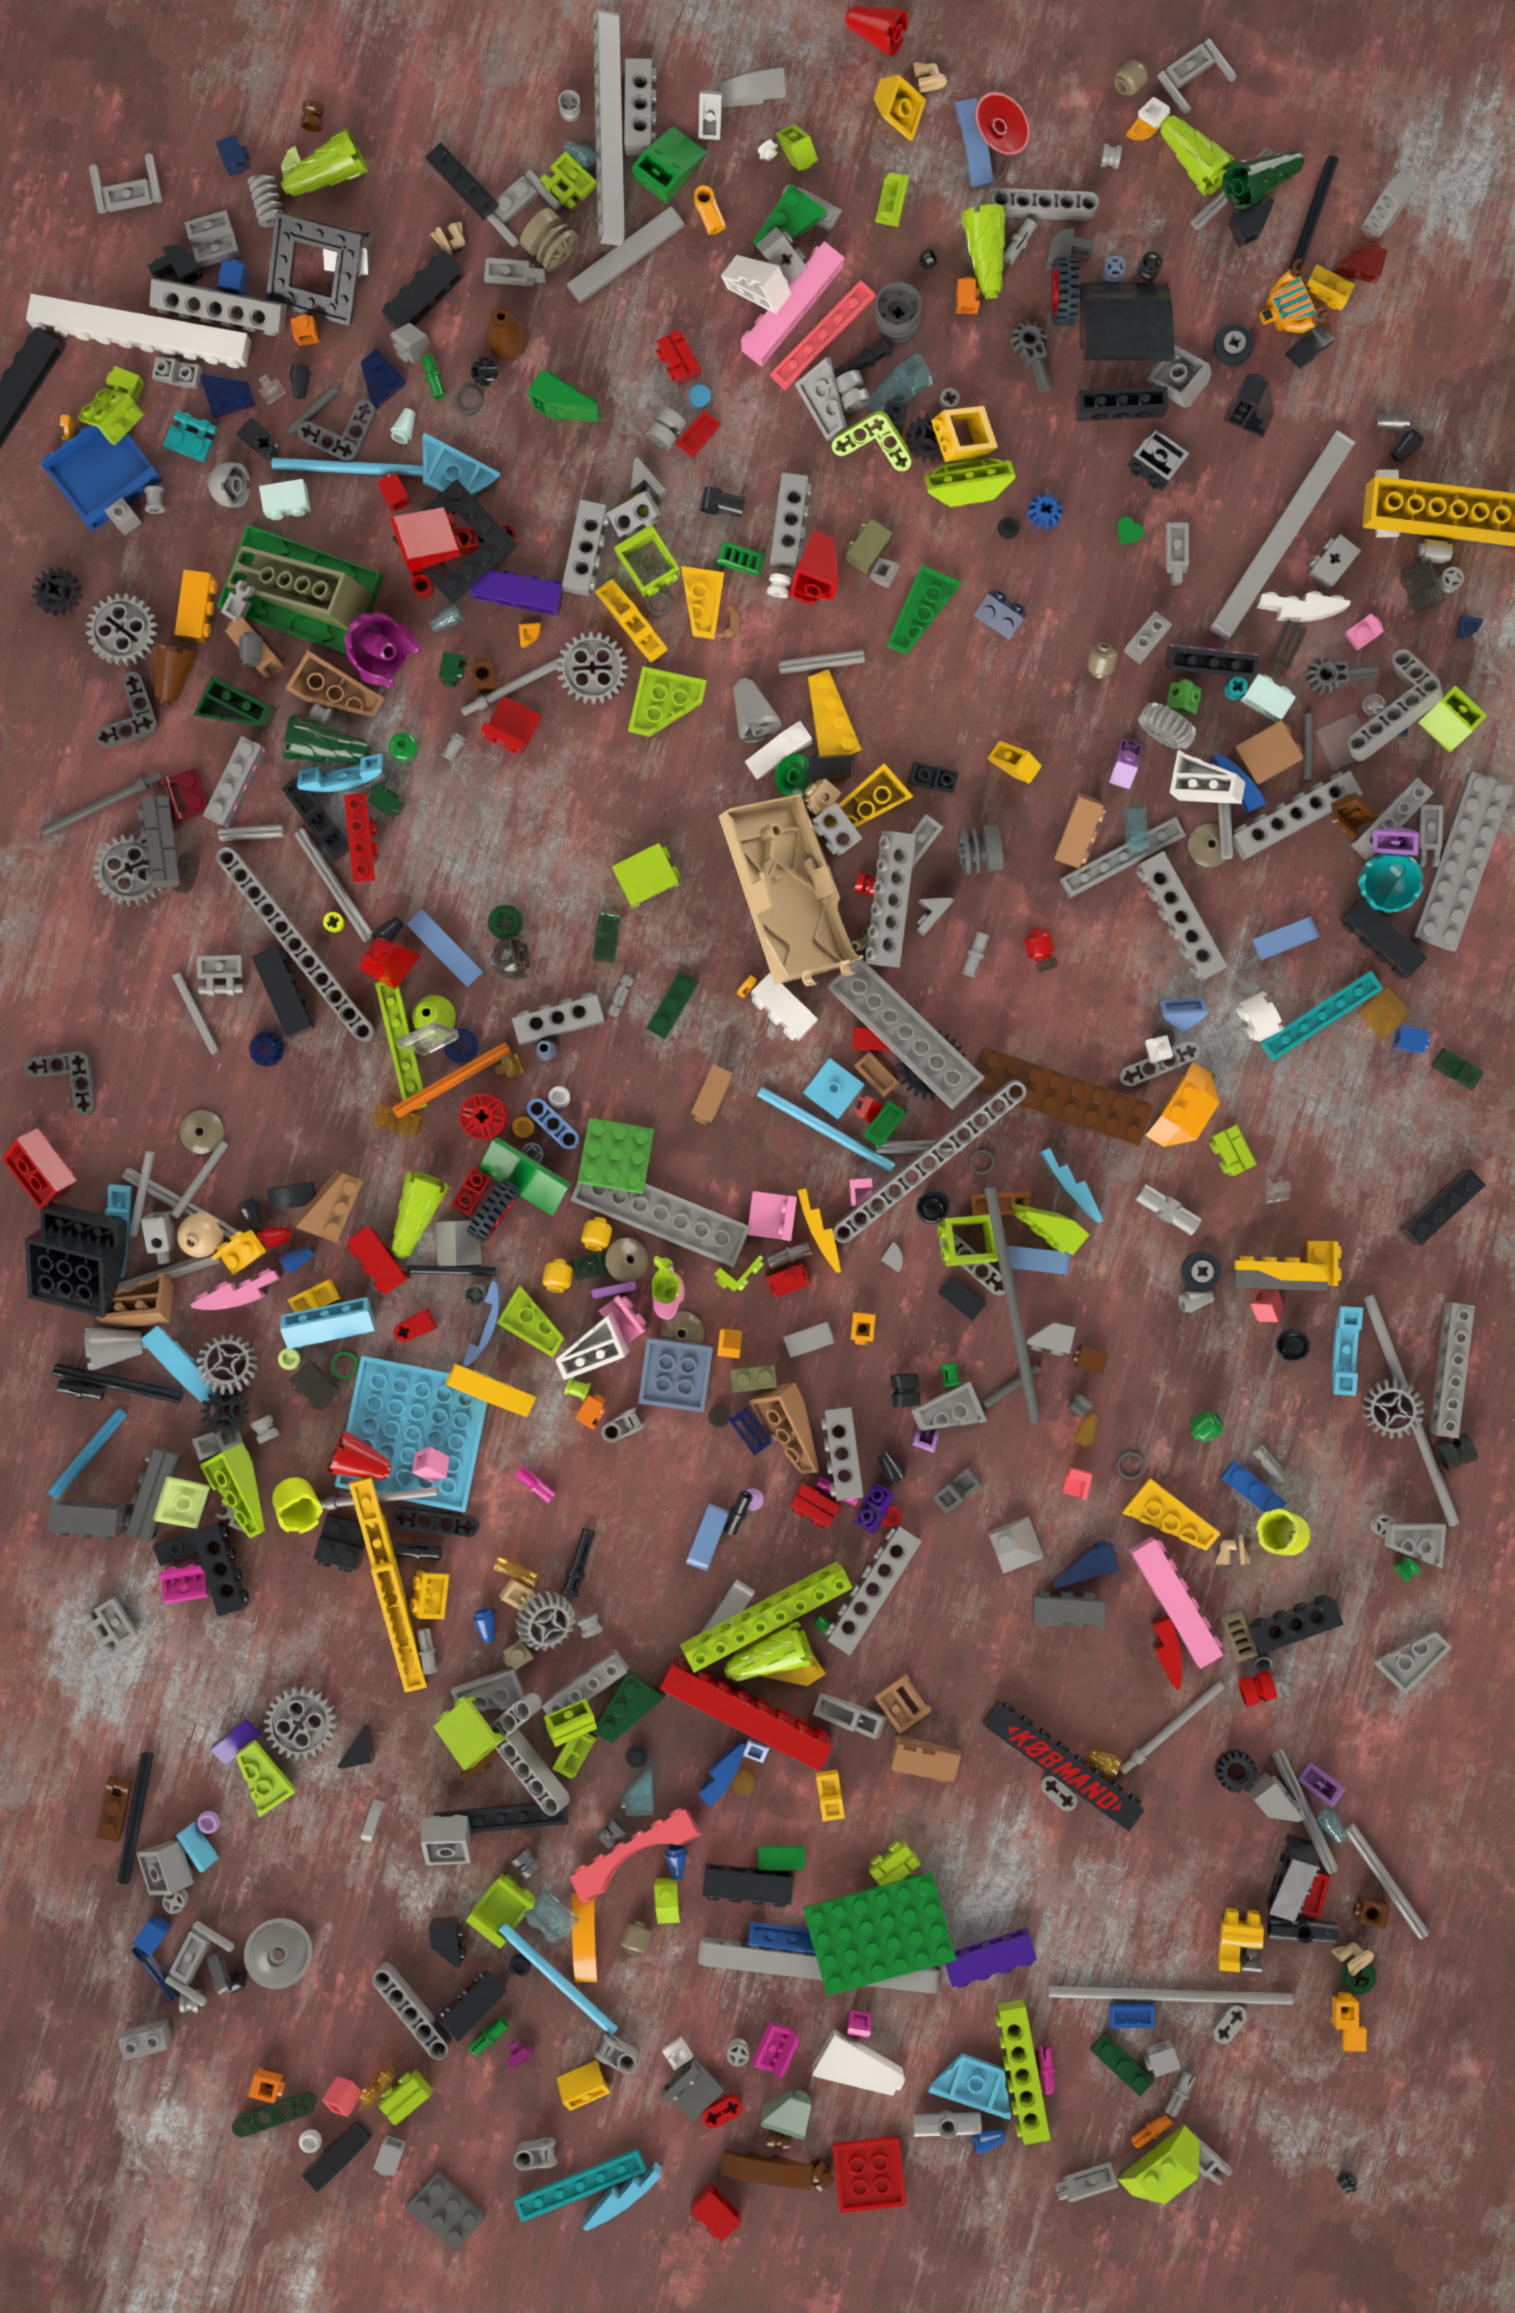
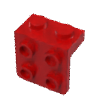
[481,697,541,755]

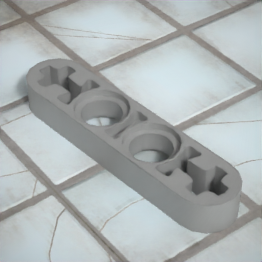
[1118,1041,1200,1087]
[939,1233,1005,1296]

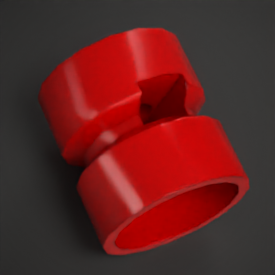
[1237,1670,1277,1707]

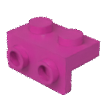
[158,1563,209,1604]
[751,2022,800,2079]

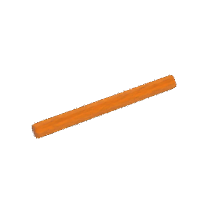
[393,1042,511,1118]

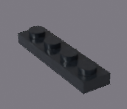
[425,142,499,221]

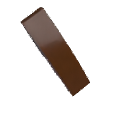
[720,2150,814,2190]

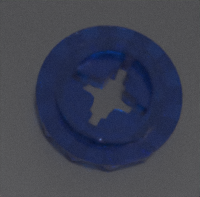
[443,1028,479,1063]
[249,1031,285,1067]

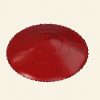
[975,92,1030,155]

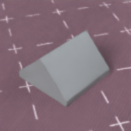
[436,1221,482,1266]

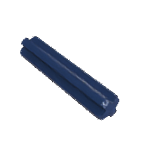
[131,1946,180,2002]

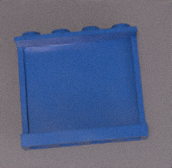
[40,425,163,532]

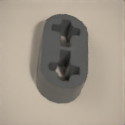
[207,1950,232,1996]

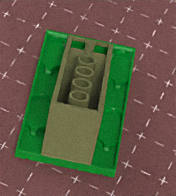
[217,525,384,655]

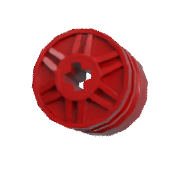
[459,1093,510,1141]

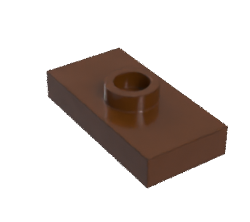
[460,1749,500,1782]

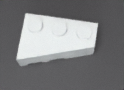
[1170,750,1245,804]

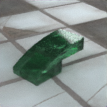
[592,913,621,963]
[1431,1048,1484,1091]

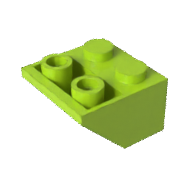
[1418,686,1488,753]

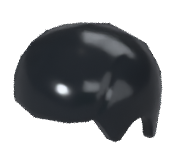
[916,1189,950,1224]
[1276,1328,1311,1362]

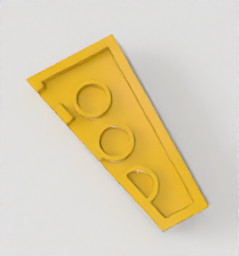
[808,669,862,756]
[1122,1477,1220,1551]

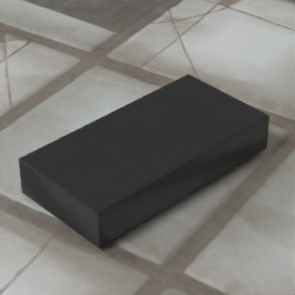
[807,754,851,780]
[938,1276,986,1321]

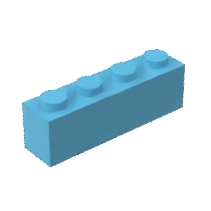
[280,1297,375,1349]

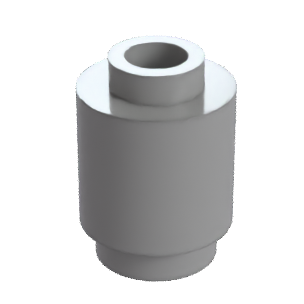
[1417,539,1453,564]

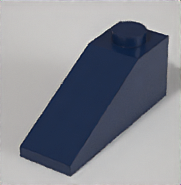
[1051,1540,1120,1588]

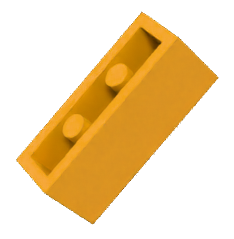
[175,570,217,644]

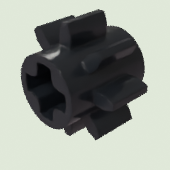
[471,357,498,386]

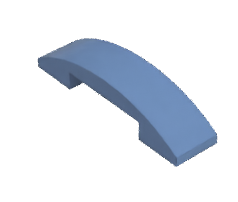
[954,98,993,188]
[407,909,483,987]
[463,1280,501,1366]

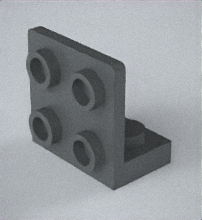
[661,2057,724,2121]

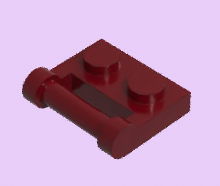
[159,768,209,823]

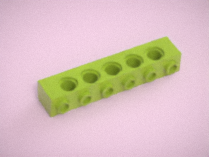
[995,1999,1050,2145]

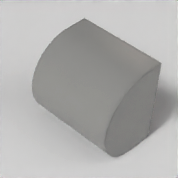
[869,557,900,588]

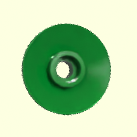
[775,754,812,797]

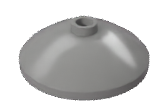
[244,1918,312,1989]

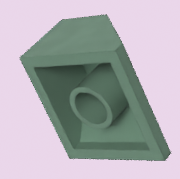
[761,2090,811,2140]

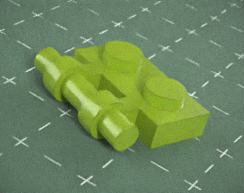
[540,151,597,211]

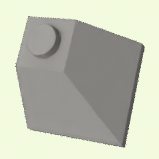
[987,1516,1044,1574]

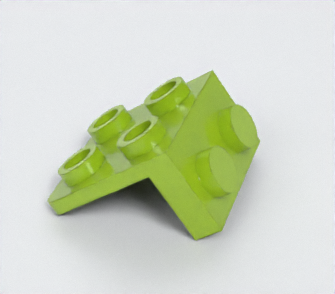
[78,388,144,445]
[714,1255,764,1292]

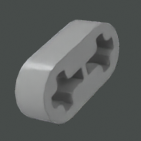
[1040,1773,1078,1811]
[361,1799,385,1843]
[1212,2003,1247,2044]

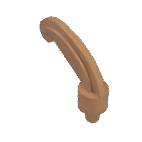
[719,606,740,638]

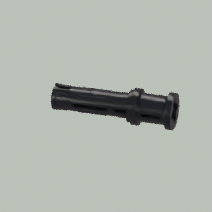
[833,338,892,379]
[560,1528,596,1597]

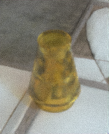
[1073,1413,1099,1448]
[1087,1748,1122,1777]

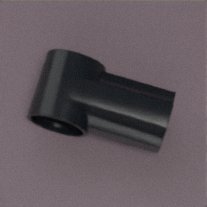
[700,486,746,518]

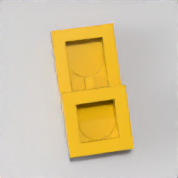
[288,1279,341,1312]
[816,1770,845,1821]

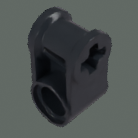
[236,417,279,460]

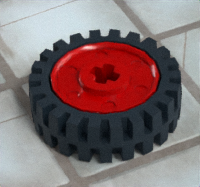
[1051,256,1080,326]
[467,1179,521,1243]

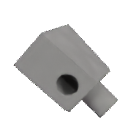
[141,1210,177,1264]

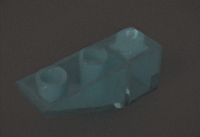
[867,353,933,413]

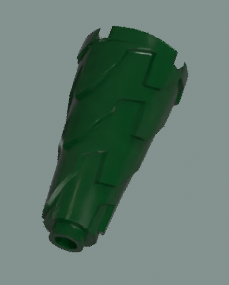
[1222,150,1304,210]
[283,715,372,763]

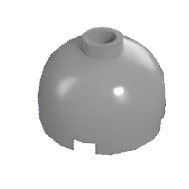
[208,462,250,508]

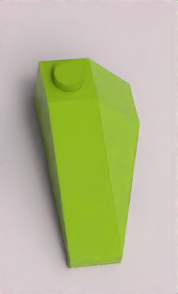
[200,1443,265,1538]

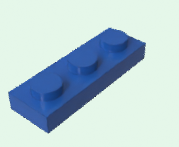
[1220,1460,1287,1513]
[748,1921,815,1955]

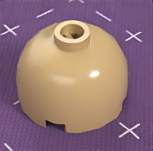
[177,1212,224,1258]

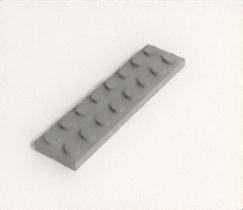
[1412,772,1513,952]
[828,959,985,1110]
[570,1183,750,1268]

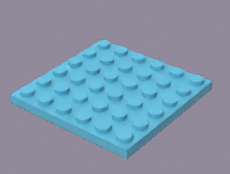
[335,1355,488,1512]

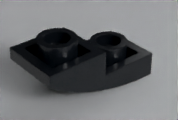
[1285,324,1335,369]
[908,761,959,794]
[266,1182,316,1210]

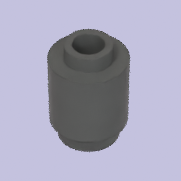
[239,632,262,667]

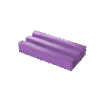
[591,1281,637,1299]

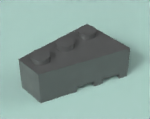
[1032,1590,1105,1630]

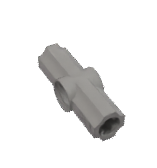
[1135,1184,1202,1235]
[913,2110,982,2139]

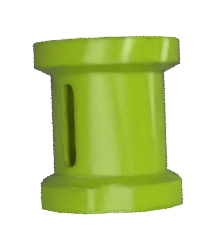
[564,1377,592,1402]

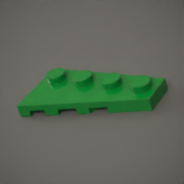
[886,565,962,655]

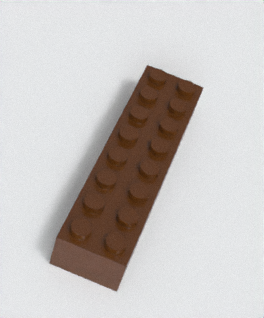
[972,1047,1154,1147]

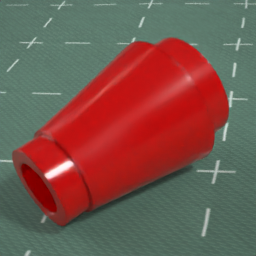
[257,1227,292,1250]

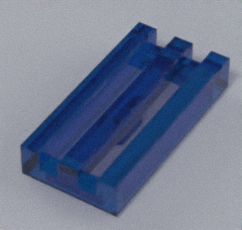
[729,1406,772,1455]

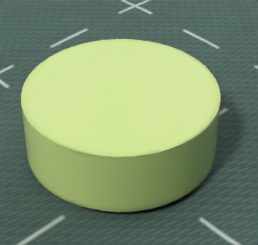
[278,1348,302,1370]

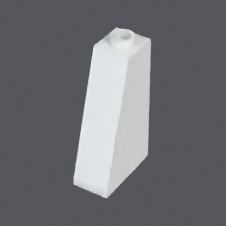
[811,2028,905,2096]

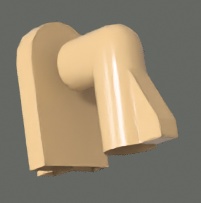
[913,62,947,93]
[431,221,465,257]
[1216,1535,1250,1565]
[1332,1942,1374,1976]

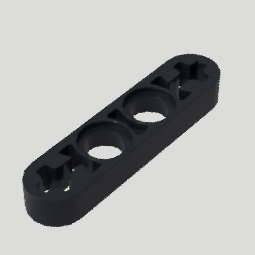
[393,1507,479,1537]

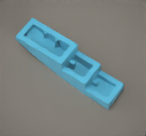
[1039,1148,1103,1223]
[105,1184,132,1278]
[141,1325,220,1403]
[583,2161,662,2231]

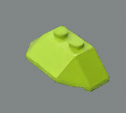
[924,458,1015,507]
[1117,2124,1200,2204]

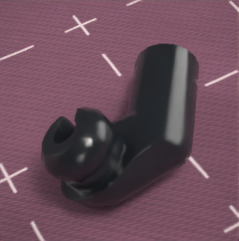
[214,1973,247,1994]

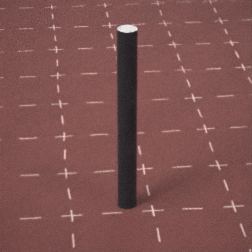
[407,1265,496,1276]

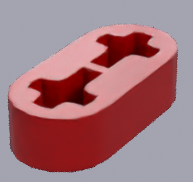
[702,2093,742,2128]

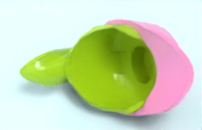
[652,1256,685,1320]

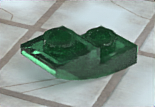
[571,1251,609,1281]

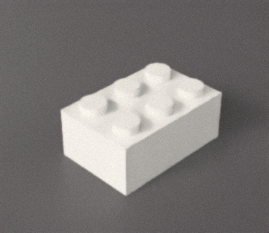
[751,973,818,1042]

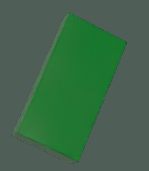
[863,1100,907,1148]

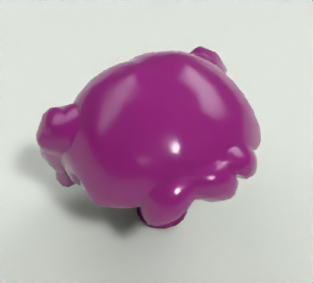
[344,612,422,688]

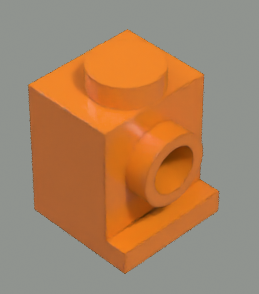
[956,276,980,314]
[291,314,320,346]
[574,1393,606,1430]
[248,2067,286,2104]

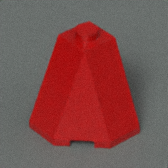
[789,530,839,604]
[359,938,421,990]

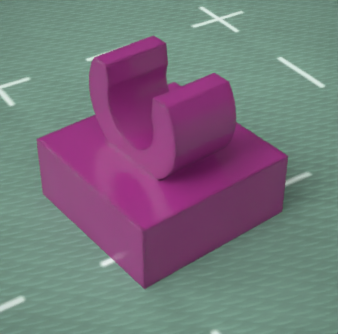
[506,2040,535,2068]

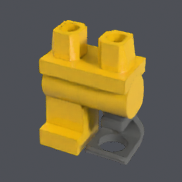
[1217,1908,1264,1972]

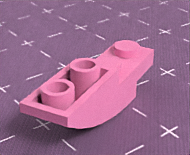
[190,1268,282,1310]

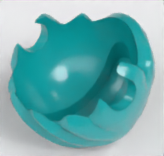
[1358,853,1424,913]

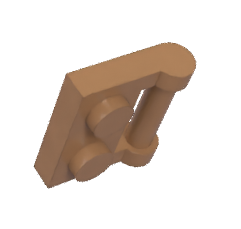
[874,1673,932,1734]

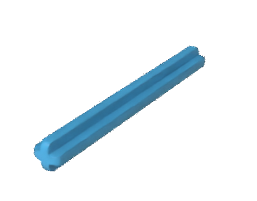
[48,1409,127,1498]

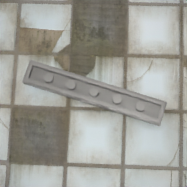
[567,206,685,304]
[1059,817,1186,899]

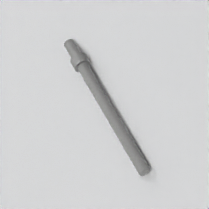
[460,652,581,716]
[319,1487,439,1510]
[1119,1681,1225,1775]

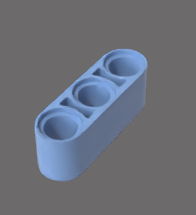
[1252,916,1320,961]
[527,1098,580,1150]
[1007,1245,1070,1274]
[686,1503,729,1571]

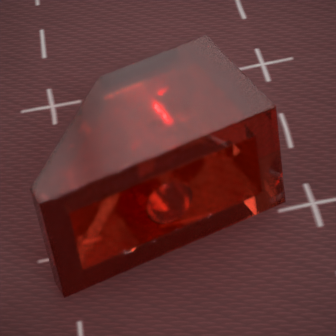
[1333,244,1387,284]

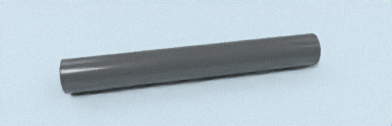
[285,385,339,436]
[1303,714,1313,781]
[982,1363,1041,1409]

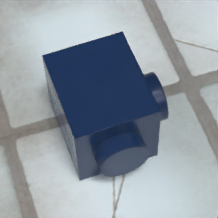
[215,134,250,176]

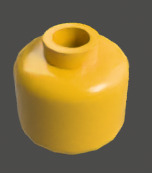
[581,1217,612,1251]
[542,1259,573,1293]

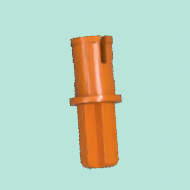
[1131,2112,1173,2149]

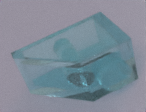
[622,1765,654,1816]

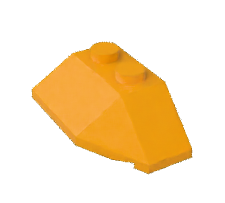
[1145,1061,1220,1147]

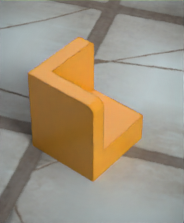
[717,1328,742,1358]

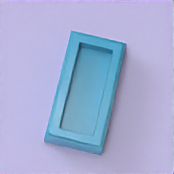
[176,1821,219,1873]

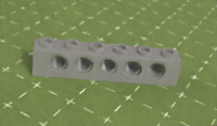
[149,278,287,336]
[1232,771,1363,861]
[866,831,916,968]
[1137,851,1227,982]
[1429,1302,1475,1438]
[825,1526,922,1655]

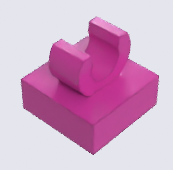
[847,2010,872,2039]

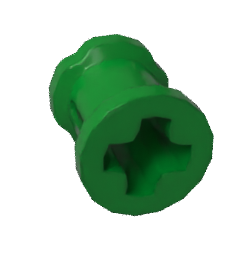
[939,1362,962,1387]

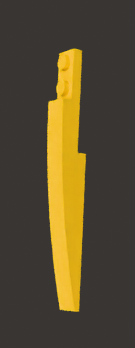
[349,1477,427,1693]

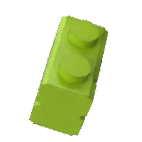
[1209,1125,1257,1176]
[544,1699,597,1747]
[868,1839,921,1885]
[378,2069,432,2126]

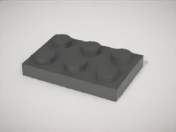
[406,2171,486,2252]

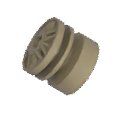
[520,208,579,271]

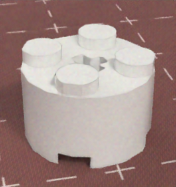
[1235,991,1284,1042]

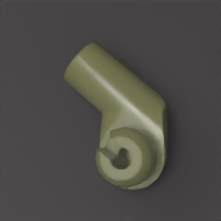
[851,927,869,952]

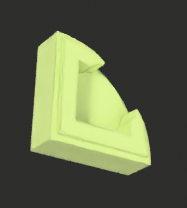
[281,146,301,175]

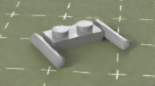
[1157,38,1237,114]
[89,153,162,214]
[487,170,562,248]
[165,1920,234,2006]

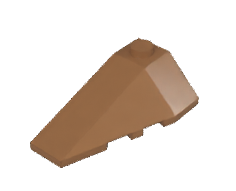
[285,650,385,717]
[749,1383,819,1474]

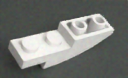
[1256,591,1350,622]

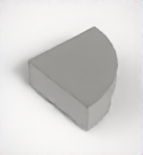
[881,1242,903,1272]

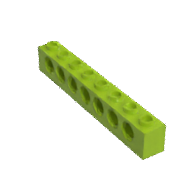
[680,1561,852,1672]

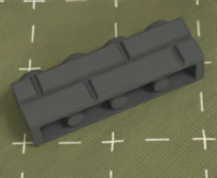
[137,796,179,889]
[124,1446,183,1541]

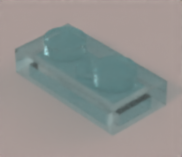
[1123,807,1149,853]

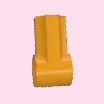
[694,185,726,235]

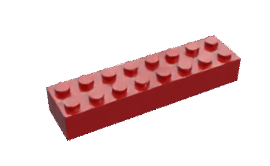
[660,1656,832,1772]

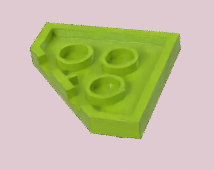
[628,666,707,737]

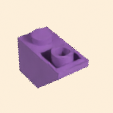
[1109,738,1142,789]

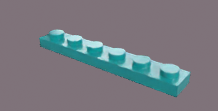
[1259,971,1383,1062]
[514,2148,646,2222]

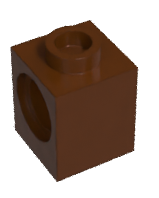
[470,658,497,694]
[1072,1345,1108,1375]
[1353,1895,1391,1929]

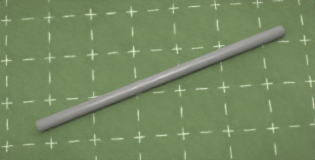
[1363,1294,1460,1526]
[1047,1986,1293,2005]

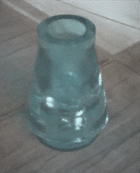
[563,140,596,170]
[429,604,463,633]
[1317,1808,1347,1843]

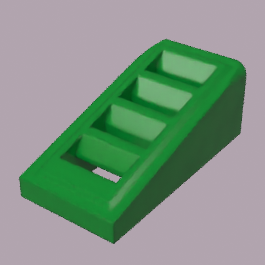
[717,541,765,577]

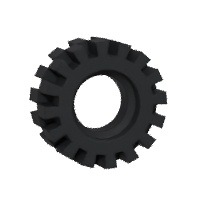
[1214,1749,1258,1793]

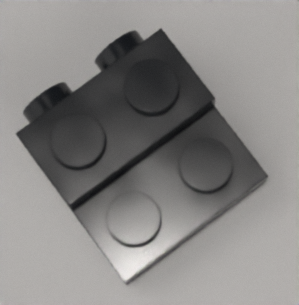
[1127,428,1190,491]
[313,1514,365,1573]

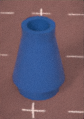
[279,1245,314,1273]
[473,1608,496,1643]
[665,1844,687,1880]
[971,2128,1006,2155]

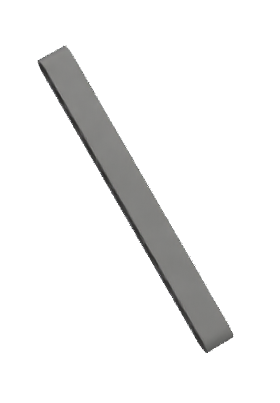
[593,9,624,246]
[1209,430,1356,641]
[216,847,376,1042]
[834,1080,1026,1243]
[697,1937,940,1993]

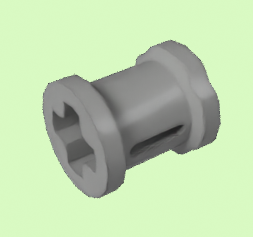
[144,486,165,514]

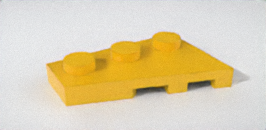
[681,566,724,639]

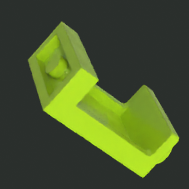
[612,843,681,909]
[433,1696,505,1770]
[466,1872,536,1949]

